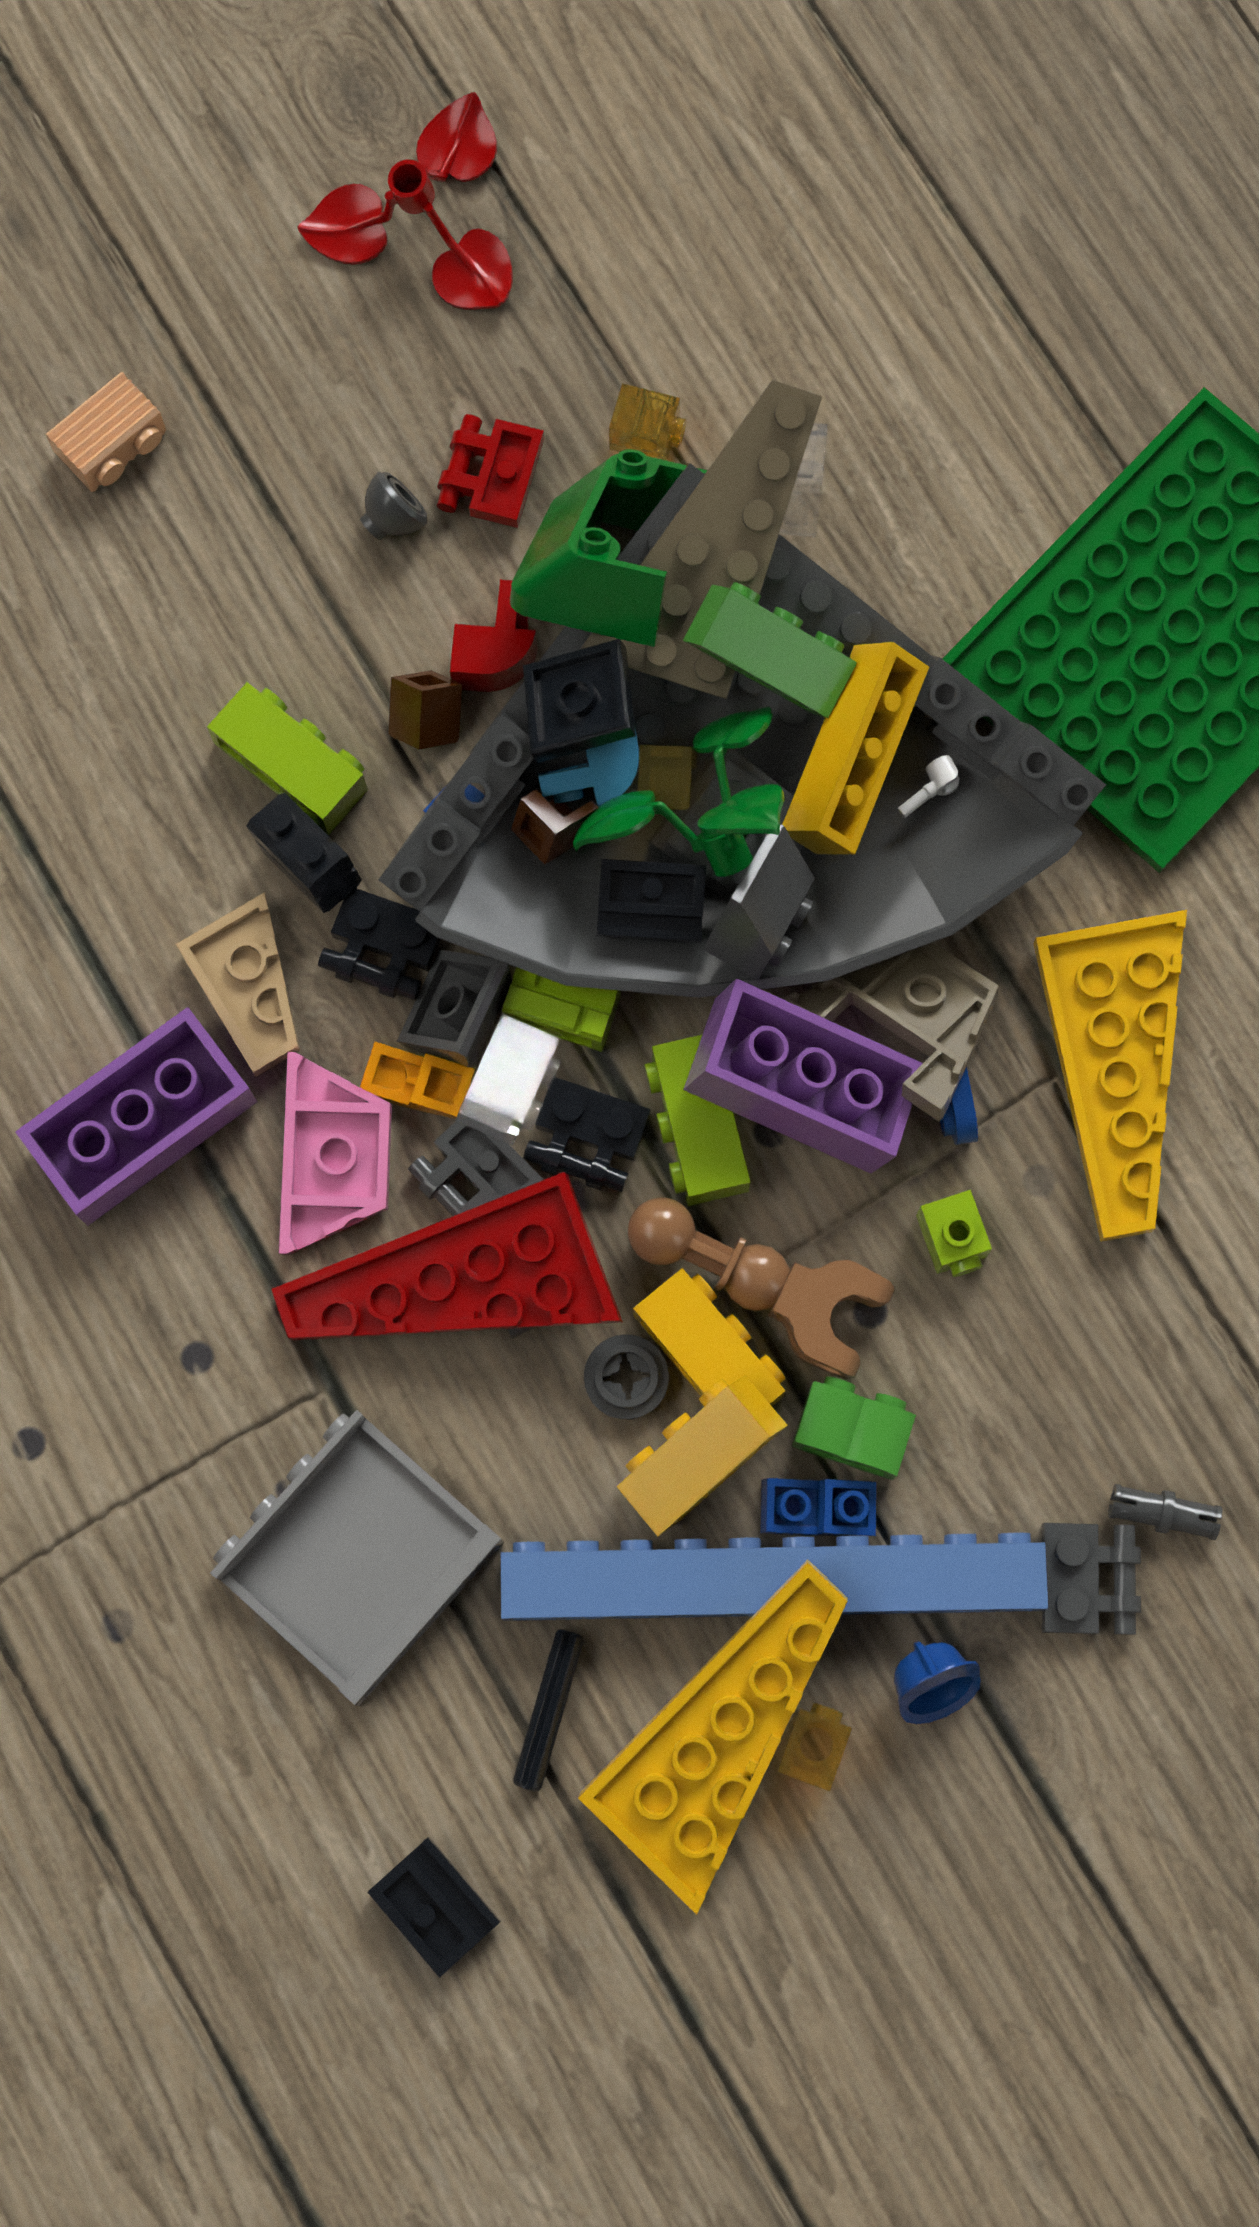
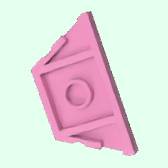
[279,1052,392,1255]

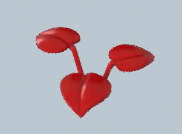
[297,92,513,310]

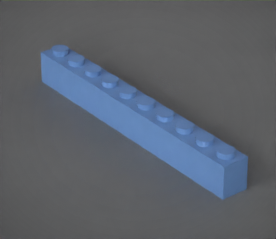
[501,1533,1048,1621]

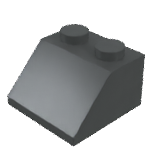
[702,824,815,980]

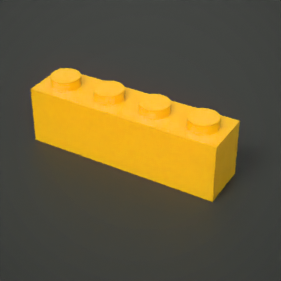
[782,642,929,855]

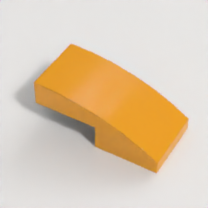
[360,1041,475,1119]

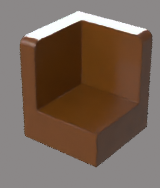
[388,670,462,750]
[511,790,599,864]

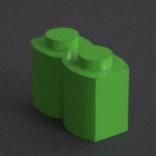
[792,1376,916,1480]

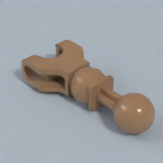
[628,1197,895,1378]

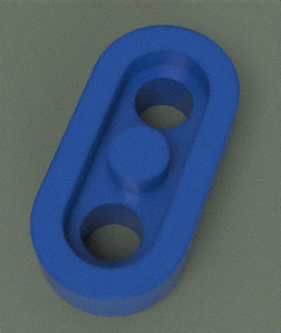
[940,1067,978,1145]

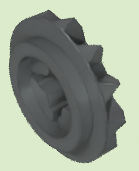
[584,1334,669,1420]

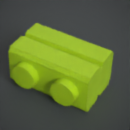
[502,967,621,1052]

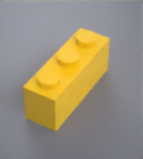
[633,1268,786,1406]
[616,1375,788,1537]

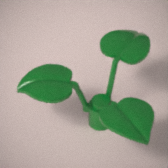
[573,706,785,877]

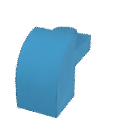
[538,731,639,807]

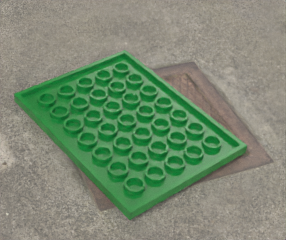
[942,387,1259,874]

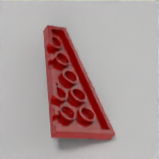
[271,1172,623,1340]

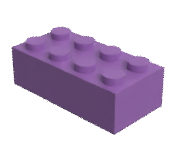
[683,978,923,1173]
[15,1007,257,1226]

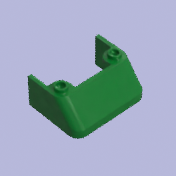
[510,449,707,647]

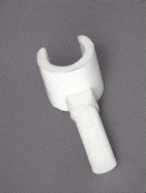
[897,755,959,818]

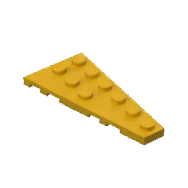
[1033,910,1187,1242]

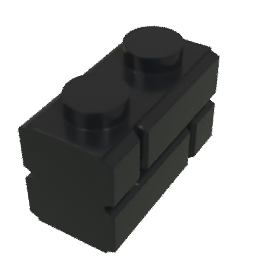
[246,792,362,913]

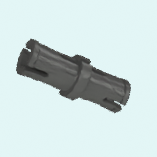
[1108,1484,1223,1540]

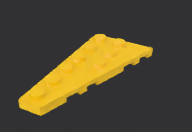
[578,1559,848,1915]

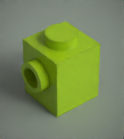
[916,1189,992,1277]

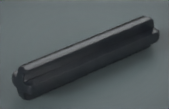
[513,1629,584,1791]

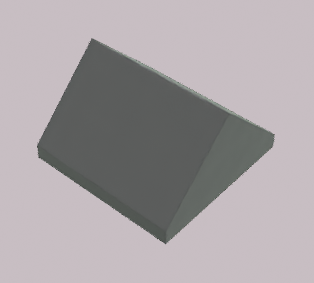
[397,950,512,1068]

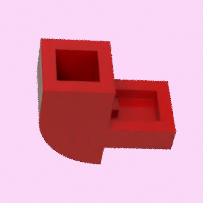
[450,579,538,692]

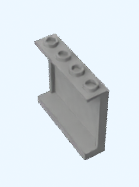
[210,1410,504,1706]

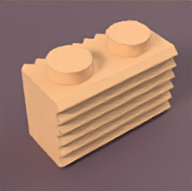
[45,372,166,492]

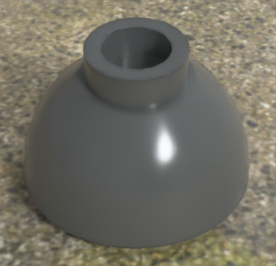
[360,472,427,540]

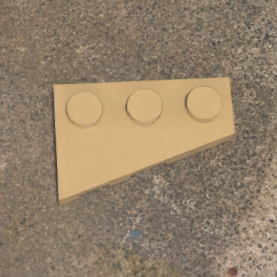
[176,892,300,1077]

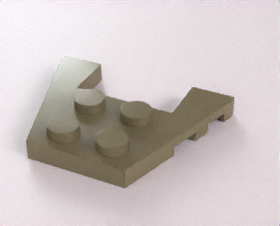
[782,942,999,1121]

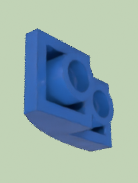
[760,1478,876,1536]

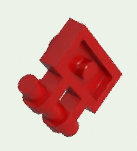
[436,414,544,528]

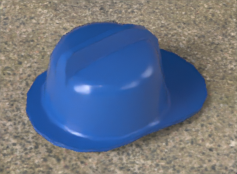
[894,1641,981,1724]

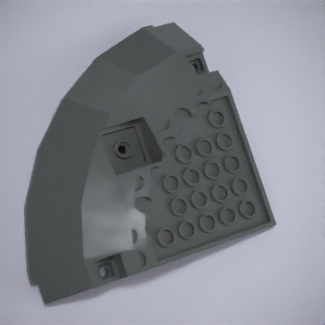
[378,463,1106,998]

